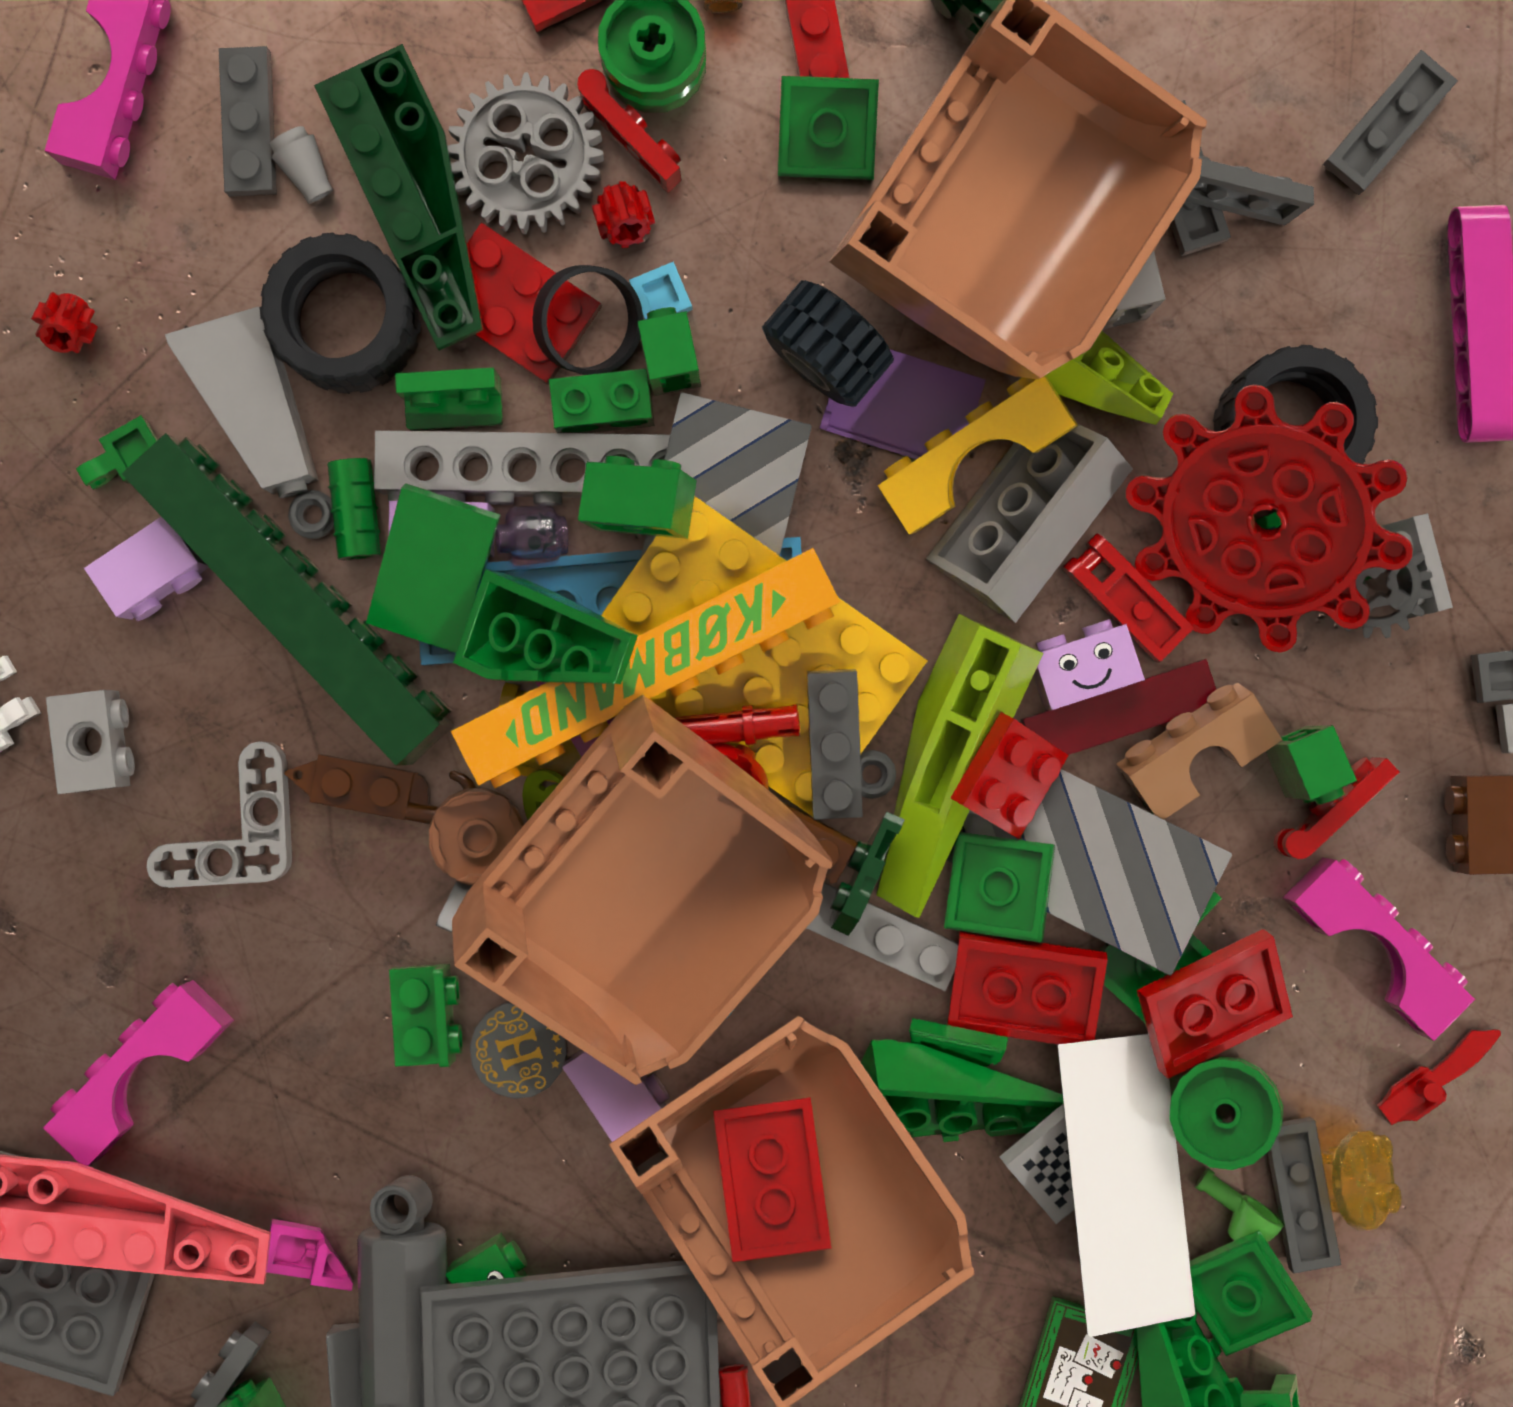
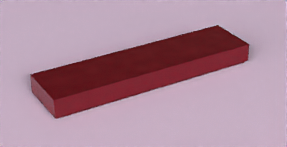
[1021,659,1216,755]

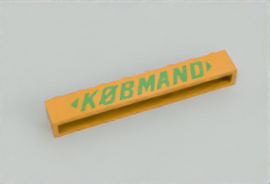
[451,548,840,789]

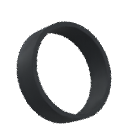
[532,265,643,375]

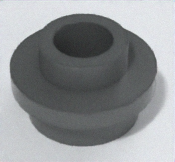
[288,490,334,539]
[860,750,896,799]

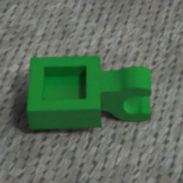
[76,415,158,490]

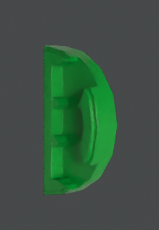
[909,1018,1009,1066]

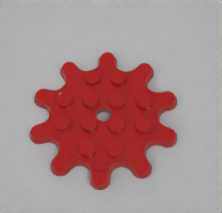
[1126,385,1413,653]

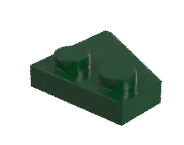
[830,812,905,936]

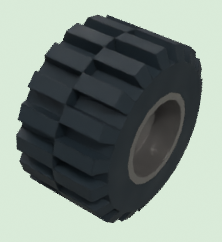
[762,280,894,407]

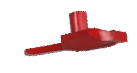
[1376,1029,1501,1125]

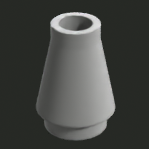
[269,126,333,204]

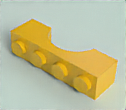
[877,376,1078,535]

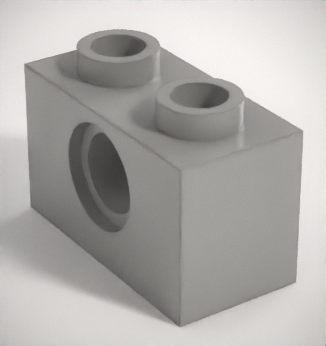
[46,690,135,794]

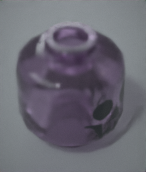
[496,505,568,569]

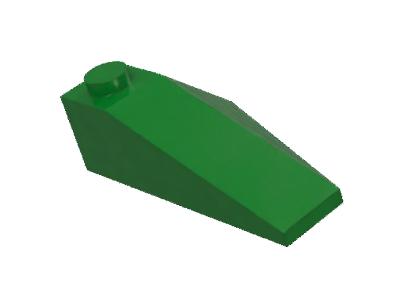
[453,569,638,684]
[861,1039,1064,1142]
[1137,1309,1244,1407]

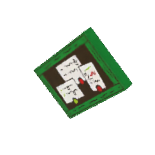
[1019,1296,1139,1407]

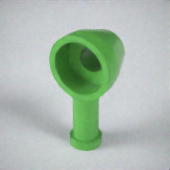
[1195,1168,1284,1242]

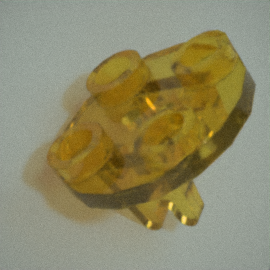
[1321,1131,1402,1230]

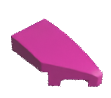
[267,1219,353,1291]

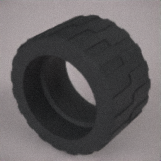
[260,232,421,394]
[1213,345,1378,464]

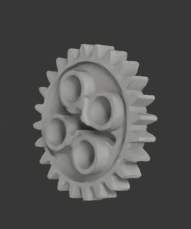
[448,72,604,234]

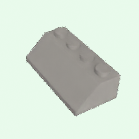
[926,424,1133,623]

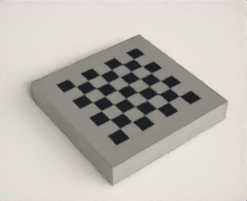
[999,1103,1075,1224]

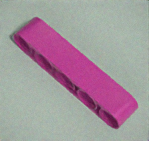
[1447,205,1513,443]

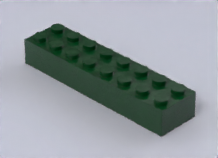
[122,433,454,766]

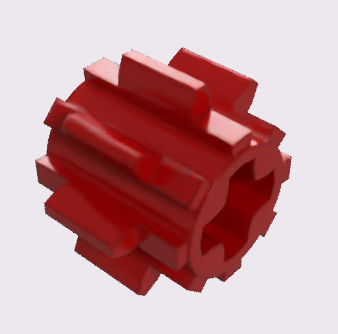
[592,181,655,248]

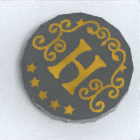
[470,1001,568,1099]

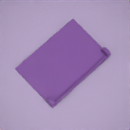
[819,349,986,472]

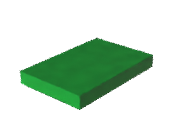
[366,483,501,653]

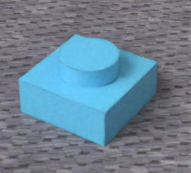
[629,261,693,320]

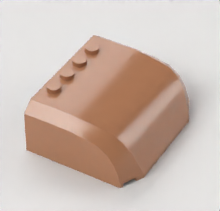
[829,0,1207,379]
[452,694,833,1085]
[609,1016,974,1407]

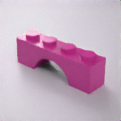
[44,0,171,180]
[1282,857,1475,1041]
[43,980,234,1166]

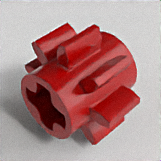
[31,292,98,354]

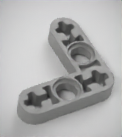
[146,741,292,888]

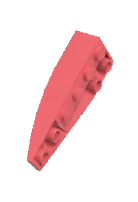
[0,1154,271,1285]

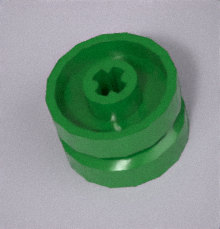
[598,0,706,113]
[1170,1056,1284,1170]

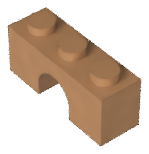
[1116,683,1282,820]

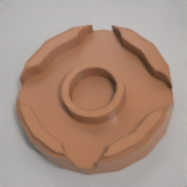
[429,788,524,885]

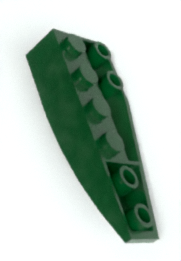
[314,44,483,351]

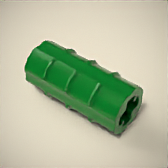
[327,458,381,561]

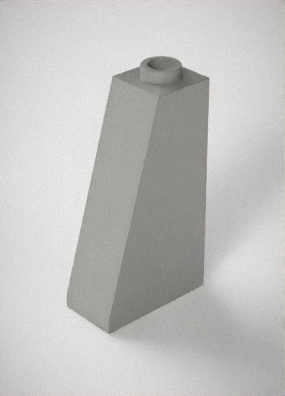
[165,306,319,498]

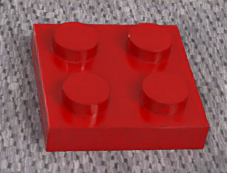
[950,712,1069,839]

